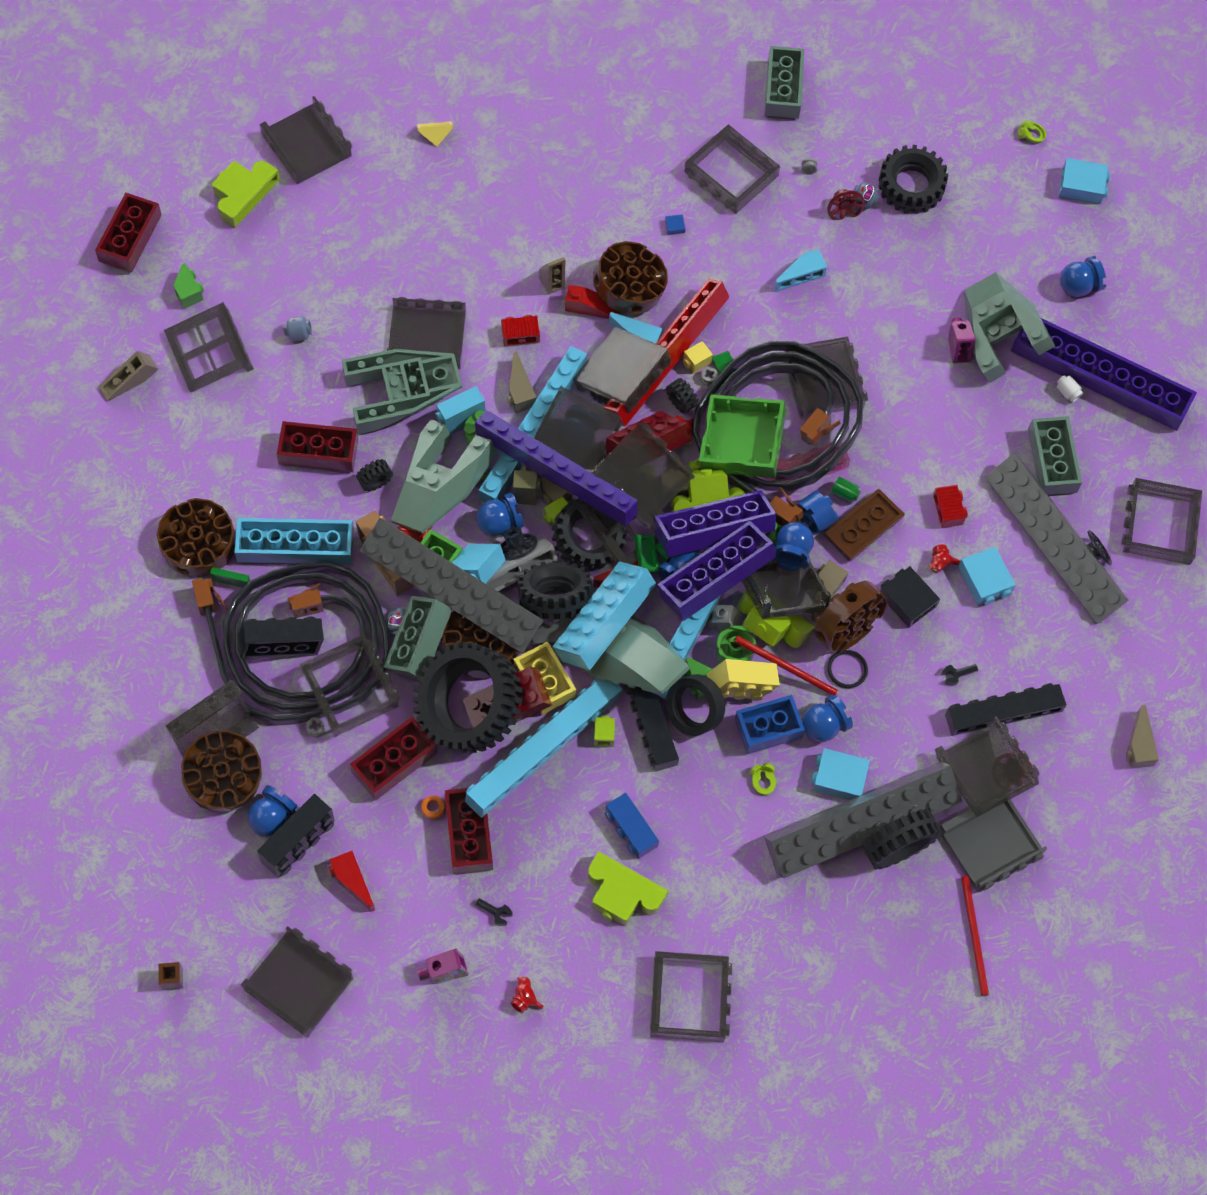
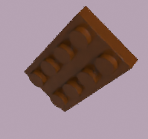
[824,489,905,562]

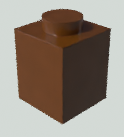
[158,962,183,990]

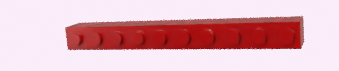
[604,278,729,427]

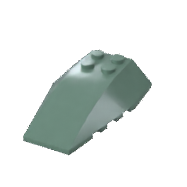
[577,616,690,694]

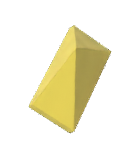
[417,122,453,147]

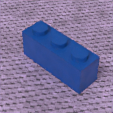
[605,793,659,859]

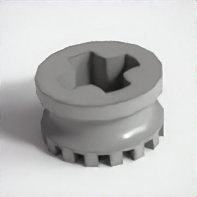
[801,158,817,174]
[701,367,718,386]
[306,717,325,737]

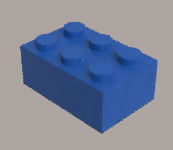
[735,695,805,754]

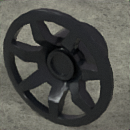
[500,527,538,560]
[1087,530,1112,566]

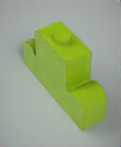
[212,161,280,228]
[671,469,745,512]
[737,584,815,648]
[588,851,668,926]

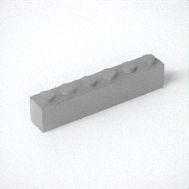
[486,537,559,591]

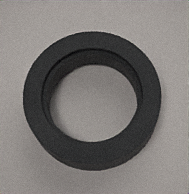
[666,674,725,736]

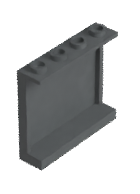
[940,788,1047,891]

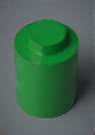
[831,476,861,503]

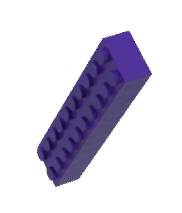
[1011,318,1197,431]

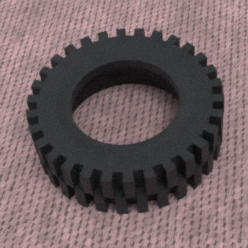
[413,642,523,753]

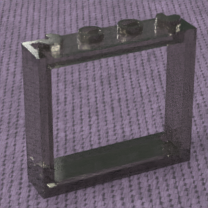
[684,124,780,214]
[1121,478,1202,565]
[300,634,400,737]
[650,951,732,1042]

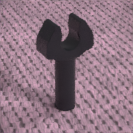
[941,664,978,686]
[476,898,513,926]

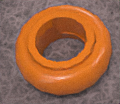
[421,795,446,819]

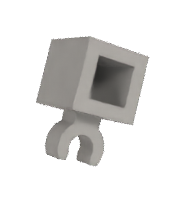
[706,605,743,632]

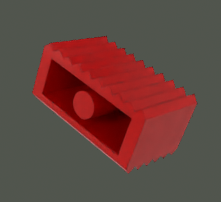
[501,315,540,346]
[933,485,968,528]

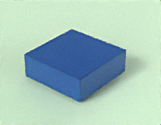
[665,214,686,235]

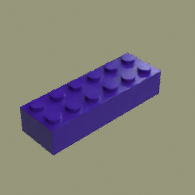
[655,490,776,557]
[657,521,776,621]

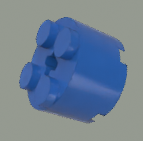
[796,490,839,535]

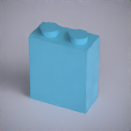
[1059,158,1110,204]
[435,386,486,435]
[452,544,506,584]
[958,547,1015,605]
[811,748,870,800]

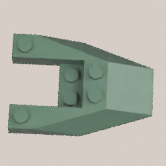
[964,272,1055,383]
[341,349,462,434]
[391,419,497,534]

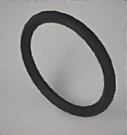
[827,650,868,688]

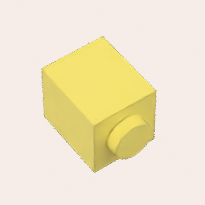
[683,341,713,374]

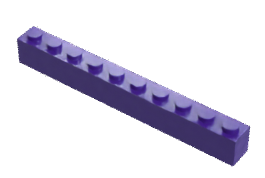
[475,410,638,526]

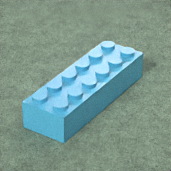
[235,518,354,565]
[552,561,656,670]

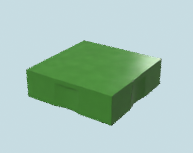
[699,394,786,478]

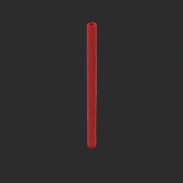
[734,635,838,696]
[961,876,989,996]

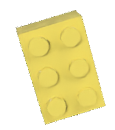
[513,642,576,715]
[707,659,780,701]

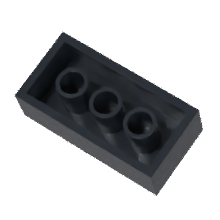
[238,616,324,658]
[257,793,335,878]

